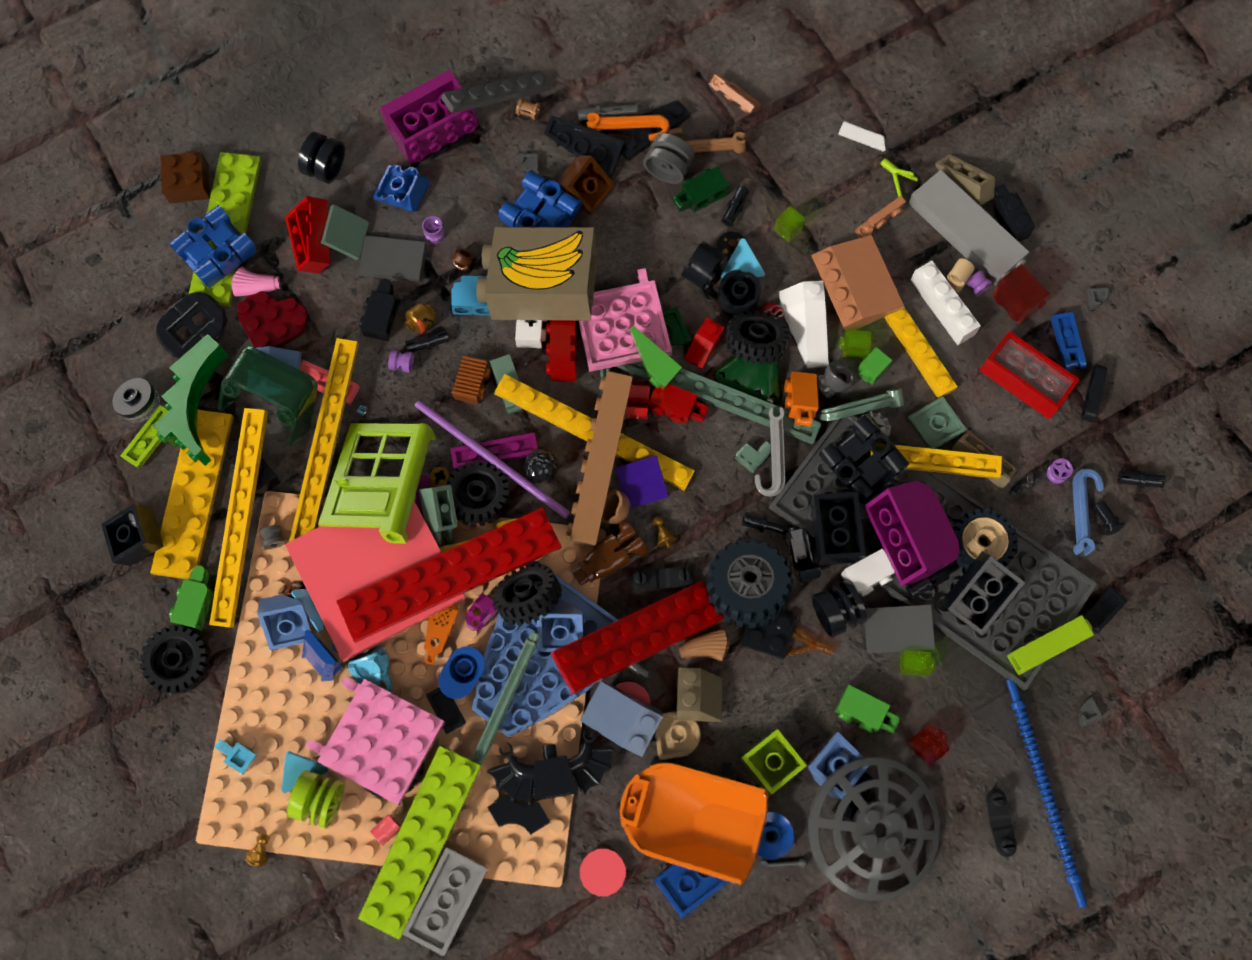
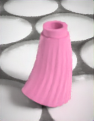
[231,267,281,297]

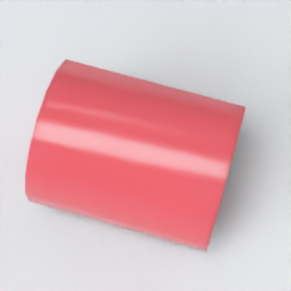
[370,814,401,846]

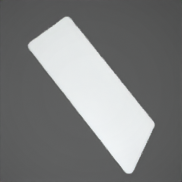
[838,122,885,151]

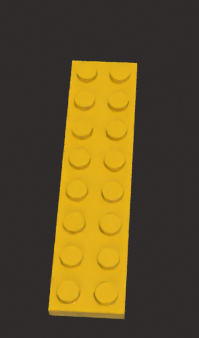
[150,410,234,580]

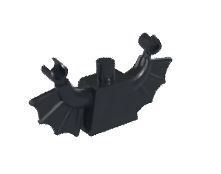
[487,728,615,805]

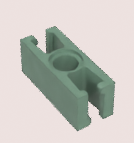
[490,354,523,415]

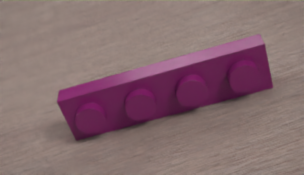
[450,432,538,471]

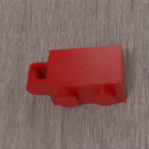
[648,384,709,424]

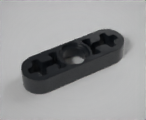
[1081,364,1107,423]

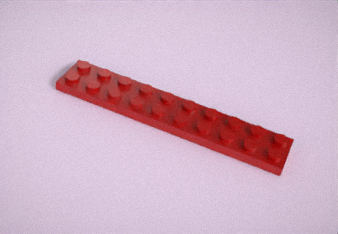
[336,507,562,643]

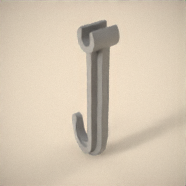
[755,407,785,497]

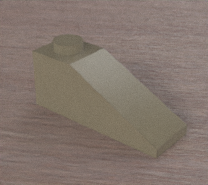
[935,154,995,206]

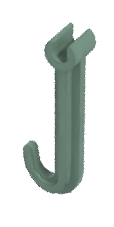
[817,388,904,421]

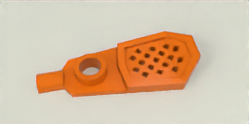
[424,604,459,665]

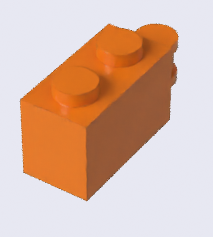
[784,371,818,427]

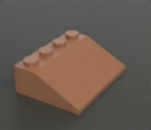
[811,235,905,334]

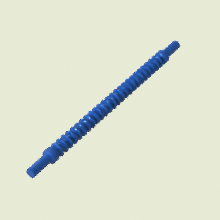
[1006,679,1088,908]

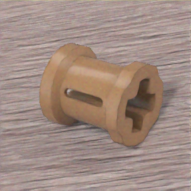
[516,97,541,121]

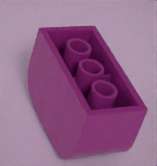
[864,481,960,586]

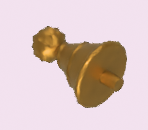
[652,516,677,548]
[245,833,270,867]

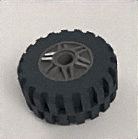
[706,539,793,628]

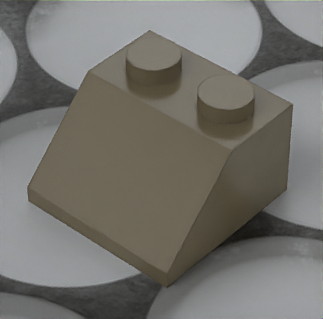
[676,667,722,722]

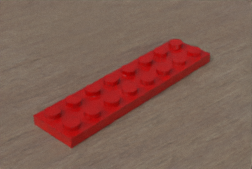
[551,580,724,695]

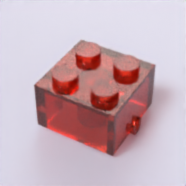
[992,264,1050,325]

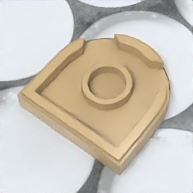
[655,711,700,761]

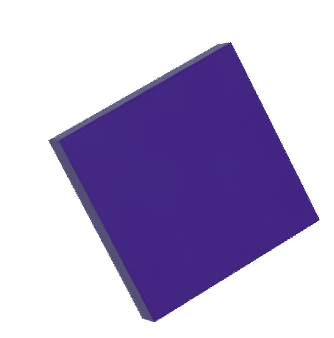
[615,455,669,508]

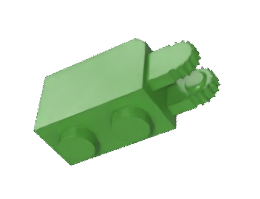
[169,565,214,632]

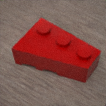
[285,196,330,274]
[546,320,576,382]

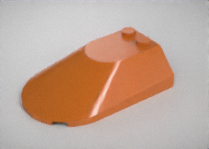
[620,763,769,885]

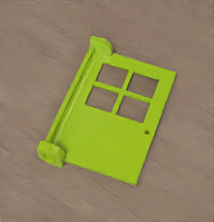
[318,423,436,544]

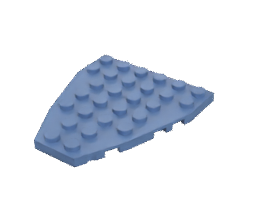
[472,560,618,738]

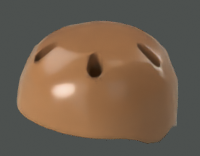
[601,489,630,525]

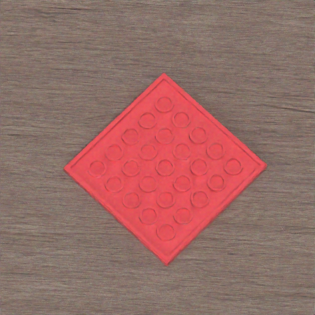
[285,501,465,662]

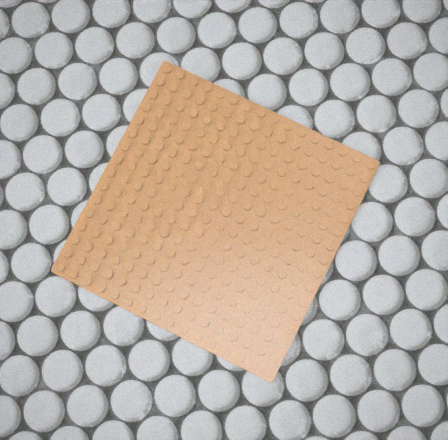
[196,491,606,887]

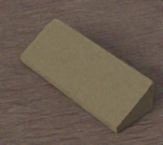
[952,430,1018,489]

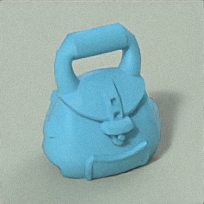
[348,648,393,693]

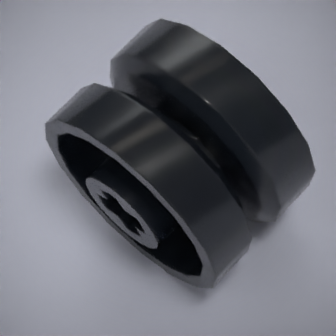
[298,131,345,184]

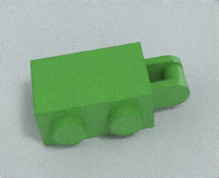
[834,685,900,733]

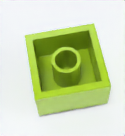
[740,729,807,796]

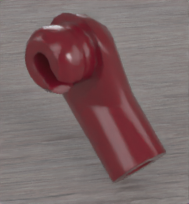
[753,303,785,319]

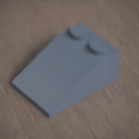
[580,680,663,757]

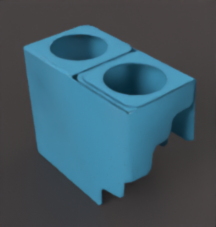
[452,276,490,315]

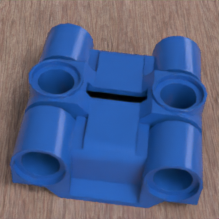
[498,170,582,228]
[169,205,257,288]

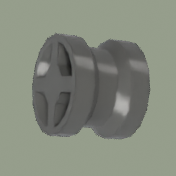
[259,525,285,550]

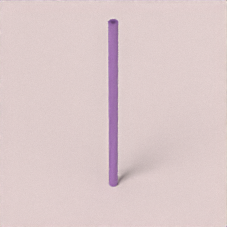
[415,400,571,519]

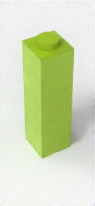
[1007,615,1094,675]

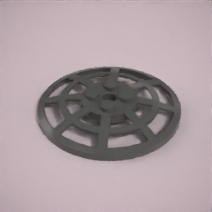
[808,757,940,901]

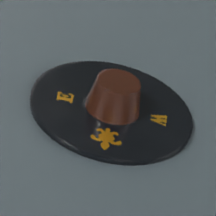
[717,232,746,259]

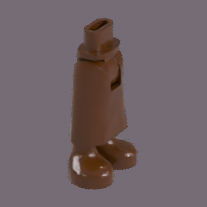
[572,520,648,586]

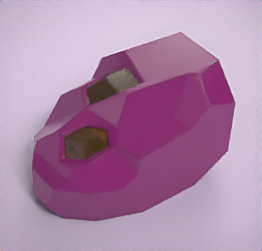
[465,593,498,631]

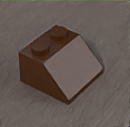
[557,156,615,214]

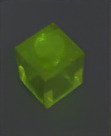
[774,206,805,242]
[839,330,871,359]
[899,650,935,678]

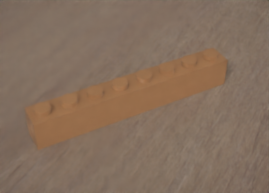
[566,371,633,547]

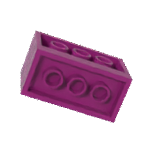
[380,69,478,165]

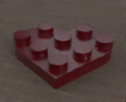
[237,291,309,348]

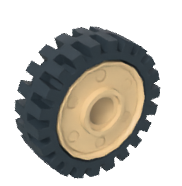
[953,508,1018,571]

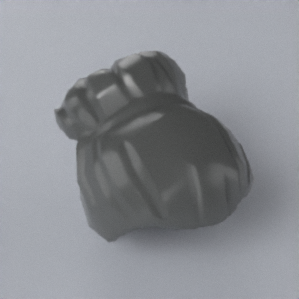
[817,361,855,399]

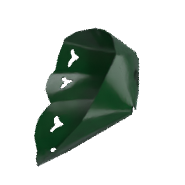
[714,356,782,404]

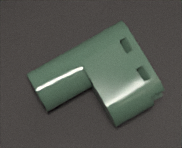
[735,441,771,473]

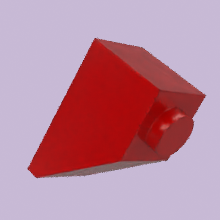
[684,317,725,370]

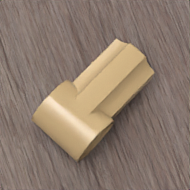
[947,259,975,293]

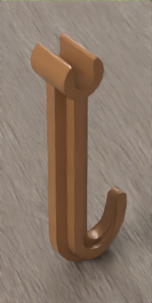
[668,128,746,153]

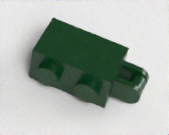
[672,167,730,213]

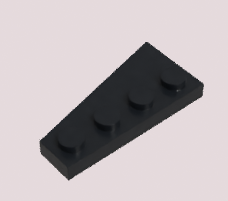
[544,115,626,180]

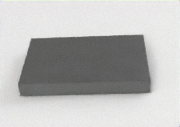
[358,236,426,282]
[864,605,935,653]

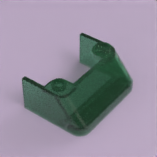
[218,346,318,446]

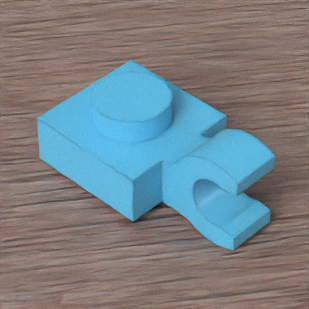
[215,740,258,775]

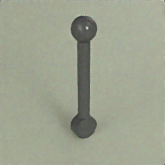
[759,858,807,870]

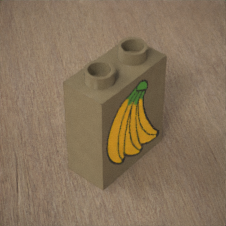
[476,227,598,321]

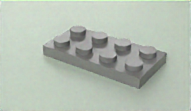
[402,846,489,956]

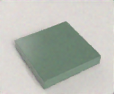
[321,204,369,260]
[907,396,967,449]

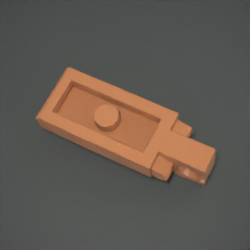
[709,73,761,113]
[855,196,906,238]

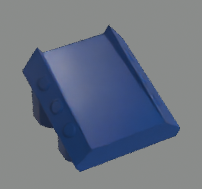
[373,165,429,212]
[302,630,343,682]

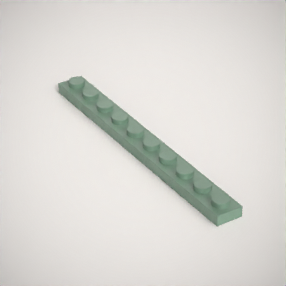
[617,361,821,445]

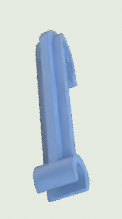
[1072,468,1104,556]

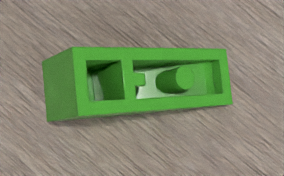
[630,325,682,389]

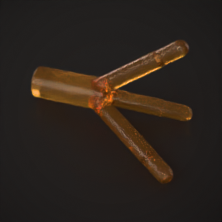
[785,627,834,657]

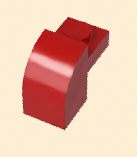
[626,381,650,420]

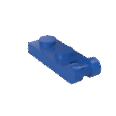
[1051,312,1086,371]

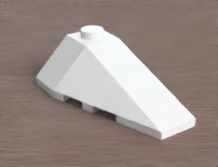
[779,281,829,369]

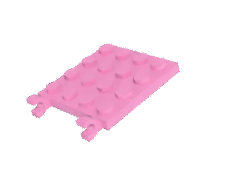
[578,268,672,372]
[305,676,445,805]

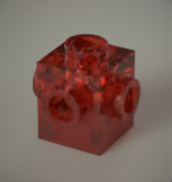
[909,724,950,767]

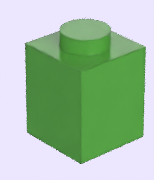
[857,347,892,385]

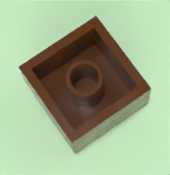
[161,151,210,204]

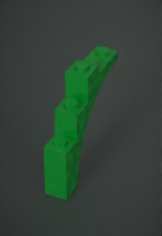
[153,334,229,466]

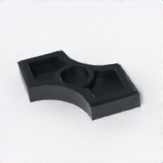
[487,795,551,835]

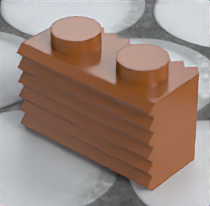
[452,355,492,405]

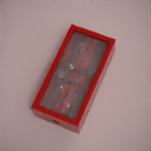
[979,331,1080,419]

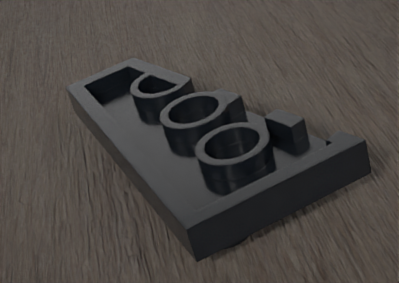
[604,100,691,161]

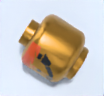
[405,303,437,334]

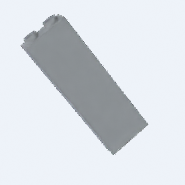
[908,169,1029,286]

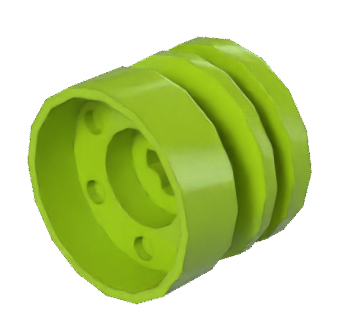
[287,770,344,829]

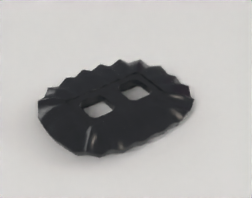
[156,292,227,359]

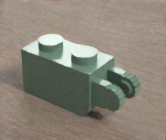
[419,485,457,547]

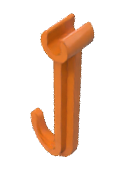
[587,113,670,141]

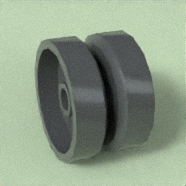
[643,133,695,184]

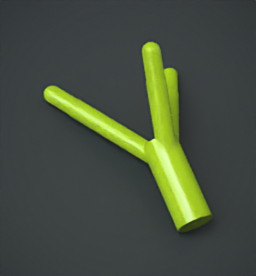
[881,158,918,197]

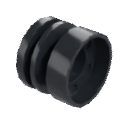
[811,580,867,638]

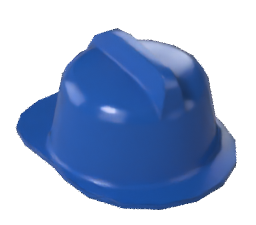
[439,646,485,699]

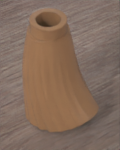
[678,629,729,662]

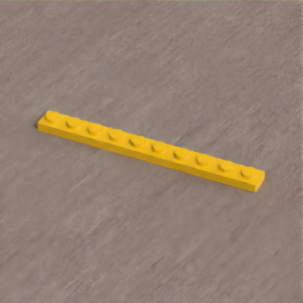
[289,338,359,542]
[495,374,694,491]
[209,408,268,628]

